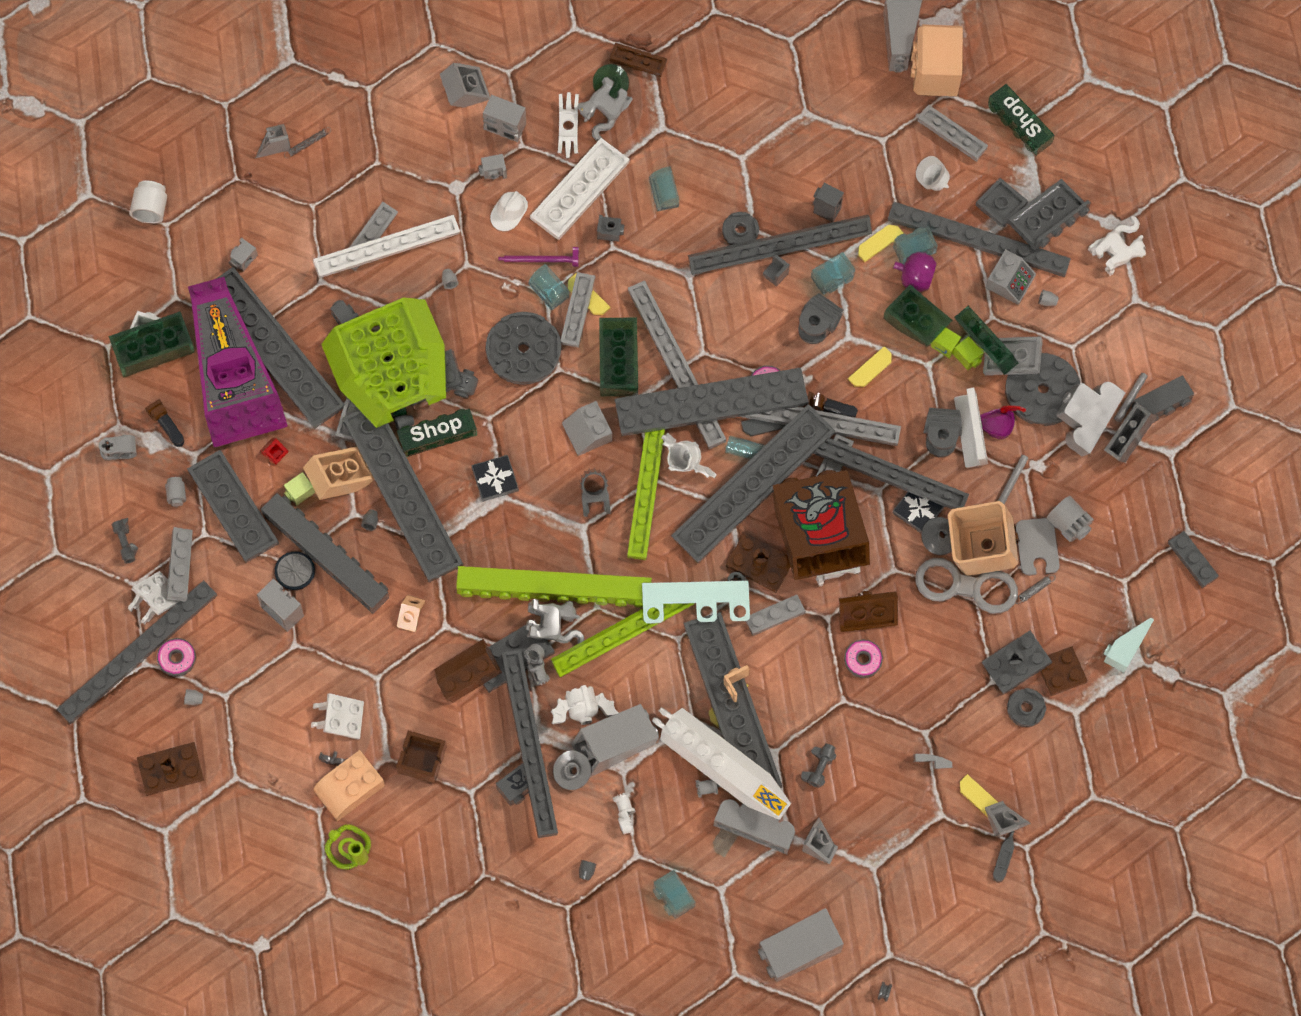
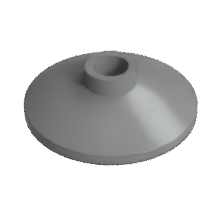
[553,751,591,790]

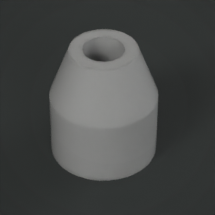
[442,269,459,289]
[1038,290,1058,306]
[184,689,203,706]

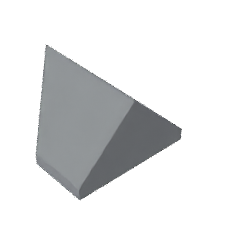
[255,124,291,158]
[985,801,1031,836]
[802,818,838,864]

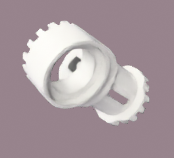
[613,793,636,835]

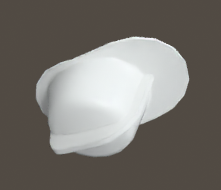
[916,156,950,191]
[490,191,528,231]

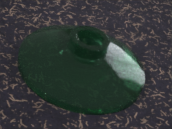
[593,64,629,99]

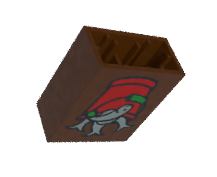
[772,470,870,580]

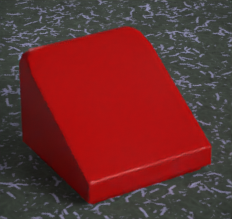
[260,438,289,465]

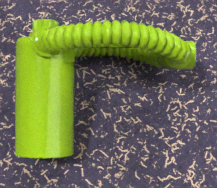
[324,824,371,870]

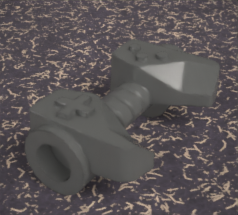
[111,518,138,564]
[801,743,836,788]

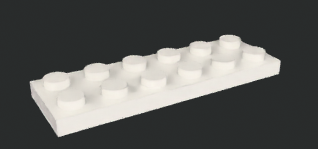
[530,138,630,240]

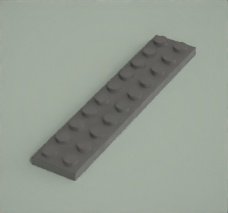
[216,267,345,429]
[615,368,809,437]
[671,404,835,564]
[342,410,463,582]
[684,612,782,788]

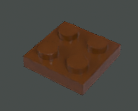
[1040,646,1088,696]

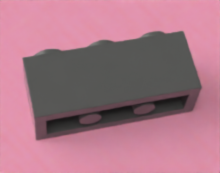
[1131,375,1194,424]
[1104,403,1157,463]

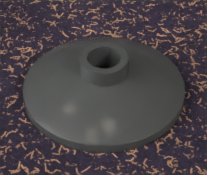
[921,517,952,555]

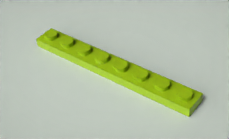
[627,429,665,560]
[551,603,695,677]

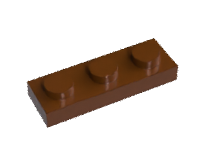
[609,42,667,77]

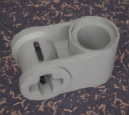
[99,435,137,461]

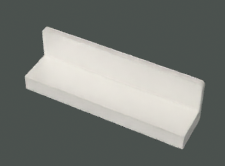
[954,388,988,468]

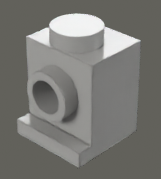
[478,154,507,179]
[229,238,258,272]

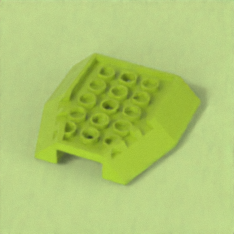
[321,297,446,428]

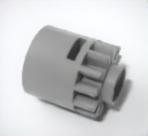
[1047,496,1094,542]

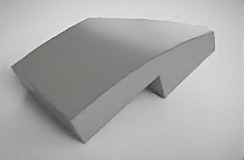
[913,754,953,769]

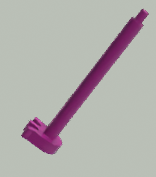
[498,247,579,267]

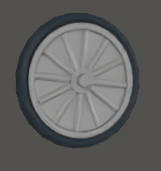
[274,551,315,590]

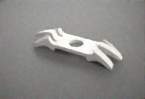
[558,92,579,158]

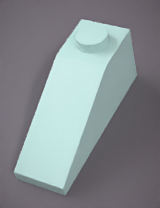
[1104,618,1154,673]

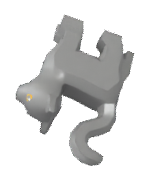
[578,77,633,141]
[526,599,584,644]

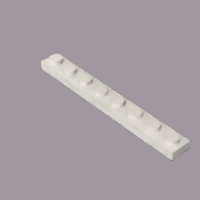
[313,215,460,278]

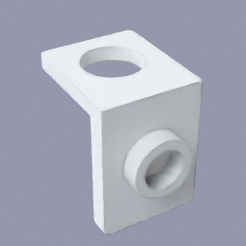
[129,311,163,338]

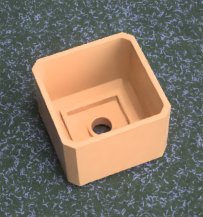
[911,24,963,96]
[948,501,1018,576]

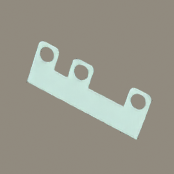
[642,581,750,623]

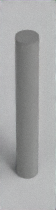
[1114,373,1148,422]
[998,455,1028,504]

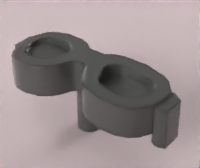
[319,752,348,766]

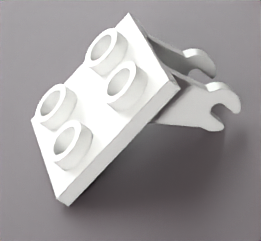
[128,571,179,625]
[311,693,364,740]

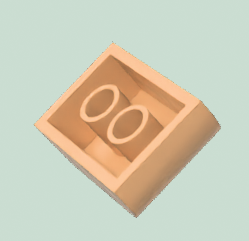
[303,447,374,500]
[313,750,385,821]

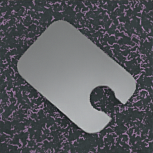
[1016,518,1060,576]

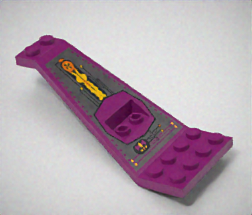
[188,277,288,447]

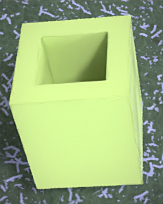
[284,472,315,506]

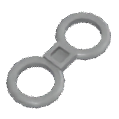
[916,558,1018,614]

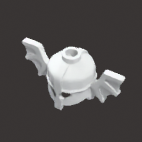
[661,433,717,478]
[551,685,619,725]

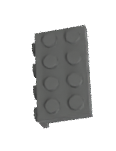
[1007,179,1091,250]

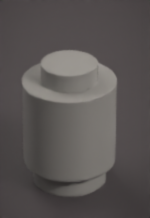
[165,477,186,507]

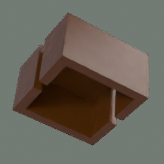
[396,730,447,784]

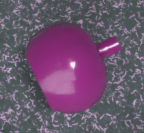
[893,252,937,293]

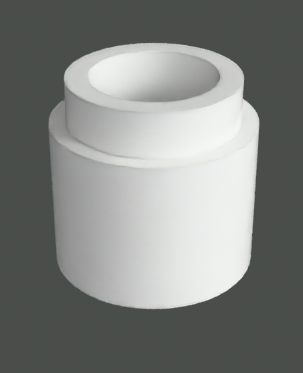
[129,181,167,224]

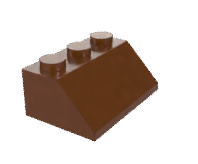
[434,639,502,703]

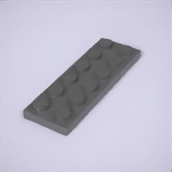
[187,450,279,563]

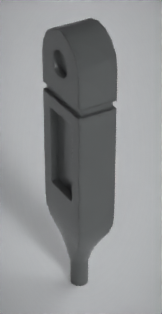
[992,831,1014,882]

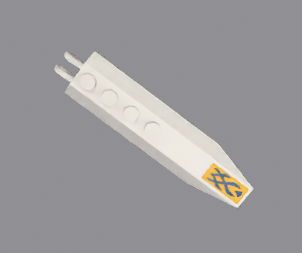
[652,707,791,820]

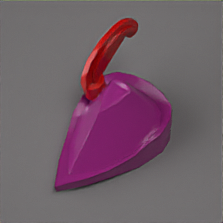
[980,406,1026,439]

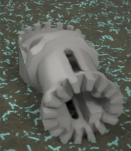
[524,644,550,686]
[695,779,721,798]

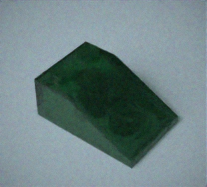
[883,285,953,347]

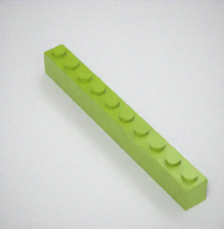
[456,566,652,608]

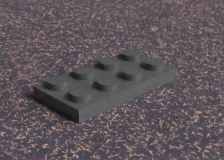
[483,620,555,693]

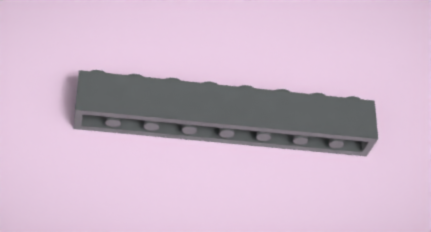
[261,493,389,614]

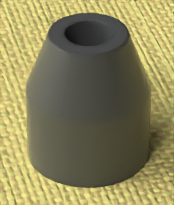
[394,415,414,432]
[361,509,378,531]
[579,860,597,881]

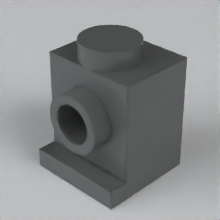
[597,215,625,242]
[330,300,359,325]

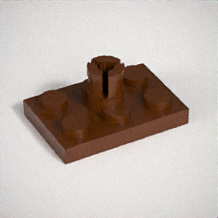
[726,533,791,593]
[839,591,898,632]
[137,742,204,796]

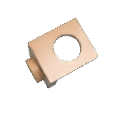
[397,595,425,632]
[724,665,749,703]

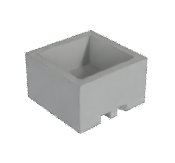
[483,95,526,142]
[257,578,304,632]

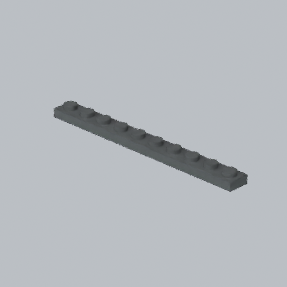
[888,202,1071,277]
[688,215,872,275]
[813,438,969,509]
[57,580,217,725]
[501,649,558,838]

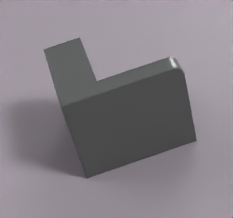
[762,254,790,287]

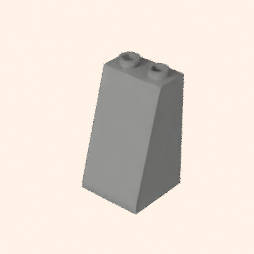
[883,0,922,72]
[571,704,659,777]
[758,908,844,982]

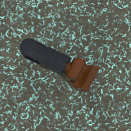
[804,391,858,417]
[145,399,184,447]

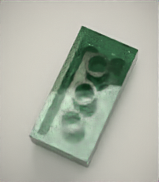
[108,311,195,378]
[599,317,638,397]

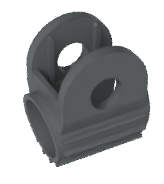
[798,293,844,344]
[923,407,962,457]
[579,468,611,517]

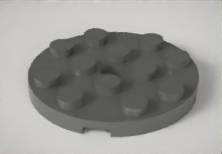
[486,312,561,385]
[1005,353,1080,426]

